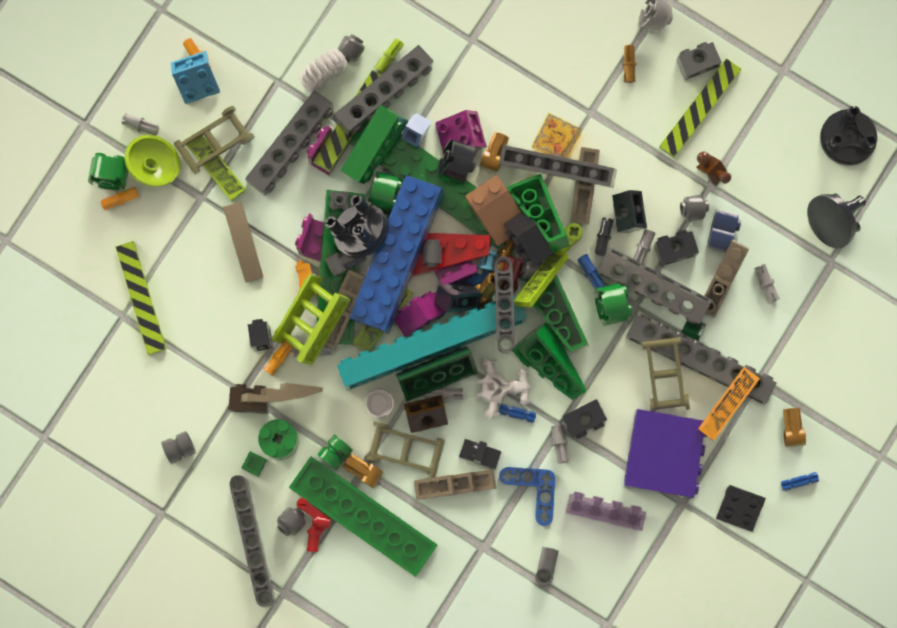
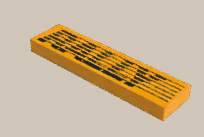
[698,367,760,441]

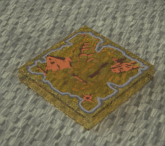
[532,112,582,158]

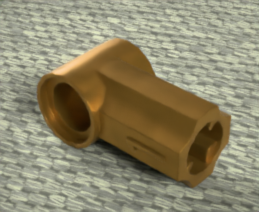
[479,132,509,172]
[474,273,503,309]
[783,408,806,447]
[343,453,384,488]

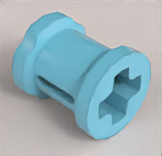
[477,250,497,272]

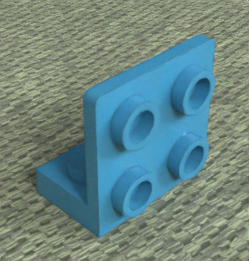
[171,51,220,104]

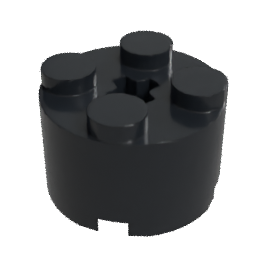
[438,139,477,184]

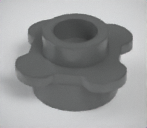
[329,191,348,210]

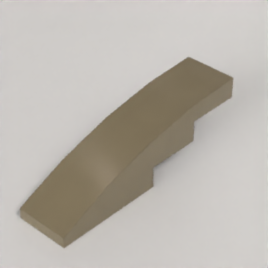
[570,147,600,225]
[223,201,264,283]
[325,269,366,350]
[241,383,323,403]
[414,469,497,500]

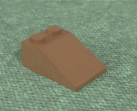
[465,175,521,247]

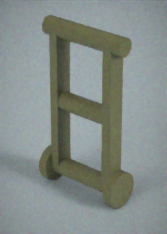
[173,106,255,175]
[642,337,690,412]
[364,421,445,477]

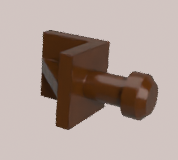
[696,151,732,186]

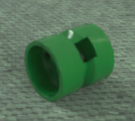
[317,434,353,471]

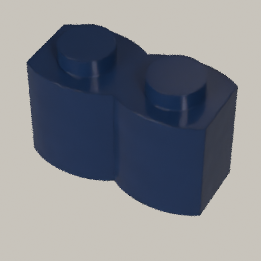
[706,209,741,253]

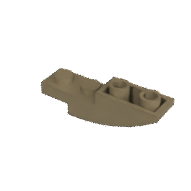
[704,240,749,318]

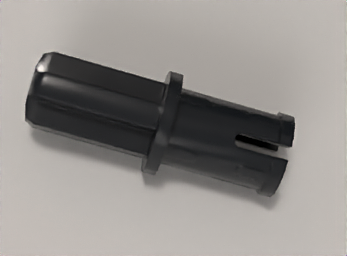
[595,217,614,256]

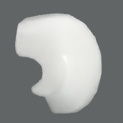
[365,388,394,418]

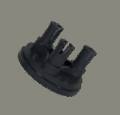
[820,106,878,166]
[807,193,866,249]
[325,195,389,258]

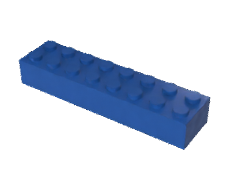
[349,175,445,334]

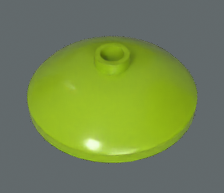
[124,135,181,187]

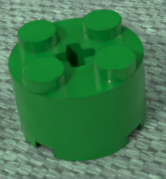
[88,153,128,191]
[367,171,402,214]
[595,284,632,326]
[258,419,299,460]

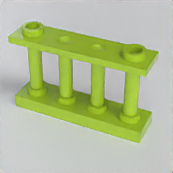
[271,274,351,366]

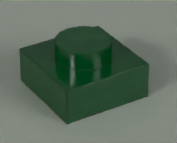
[681,321,707,341]

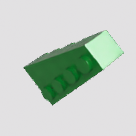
[340,105,409,184]
[506,173,570,252]
[533,274,589,353]

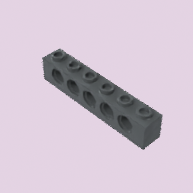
[333,45,434,136]
[245,90,334,196]
[499,145,617,188]
[597,247,712,324]

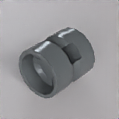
[161,431,196,465]

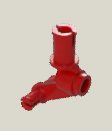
[296,498,330,552]

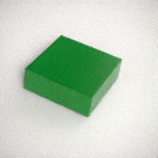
[241,451,267,477]

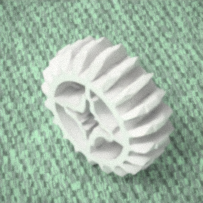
[299,49,347,92]

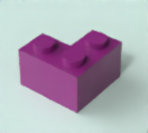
[394,291,447,338]

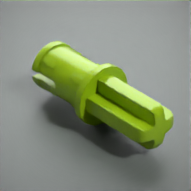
[374,38,404,74]

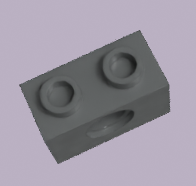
[676,42,722,81]

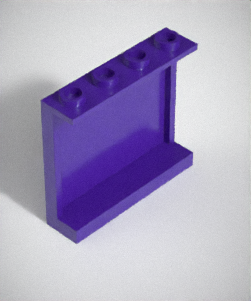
[623,409,707,499]

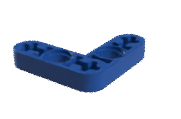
[499,467,555,526]

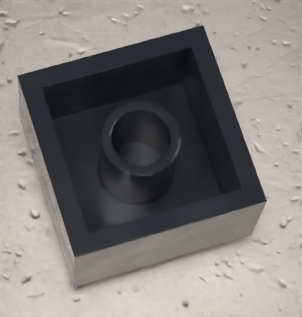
[503,212,553,266]

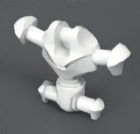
[476,357,531,419]

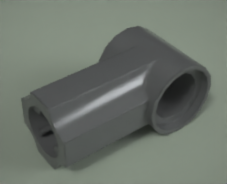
[325,252,366,277]
[535,547,559,587]

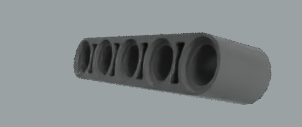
[494,257,515,354]

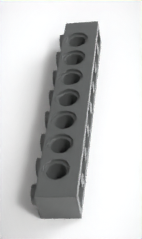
[626,314,777,405]

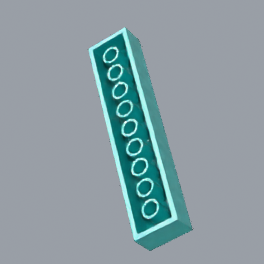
[337,295,527,391]

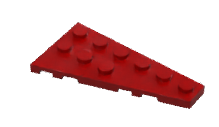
[375,233,491,278]

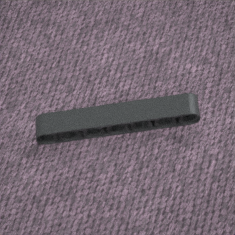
[229,475,275,607]

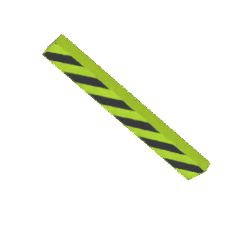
[659,58,741,158]
[313,70,383,172]
[115,241,167,355]

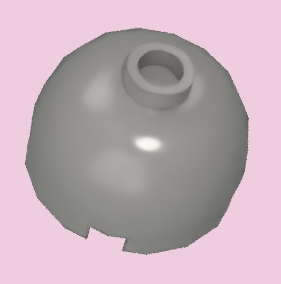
[638,0,673,31]

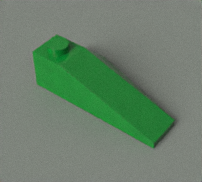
[513,322,587,400]

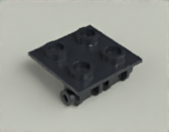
[716,484,766,532]

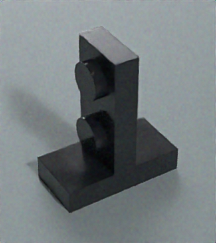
[459,439,502,470]

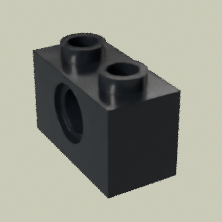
[612,190,647,233]
[654,230,699,266]
[435,283,482,313]
[247,319,274,352]
[561,399,607,439]

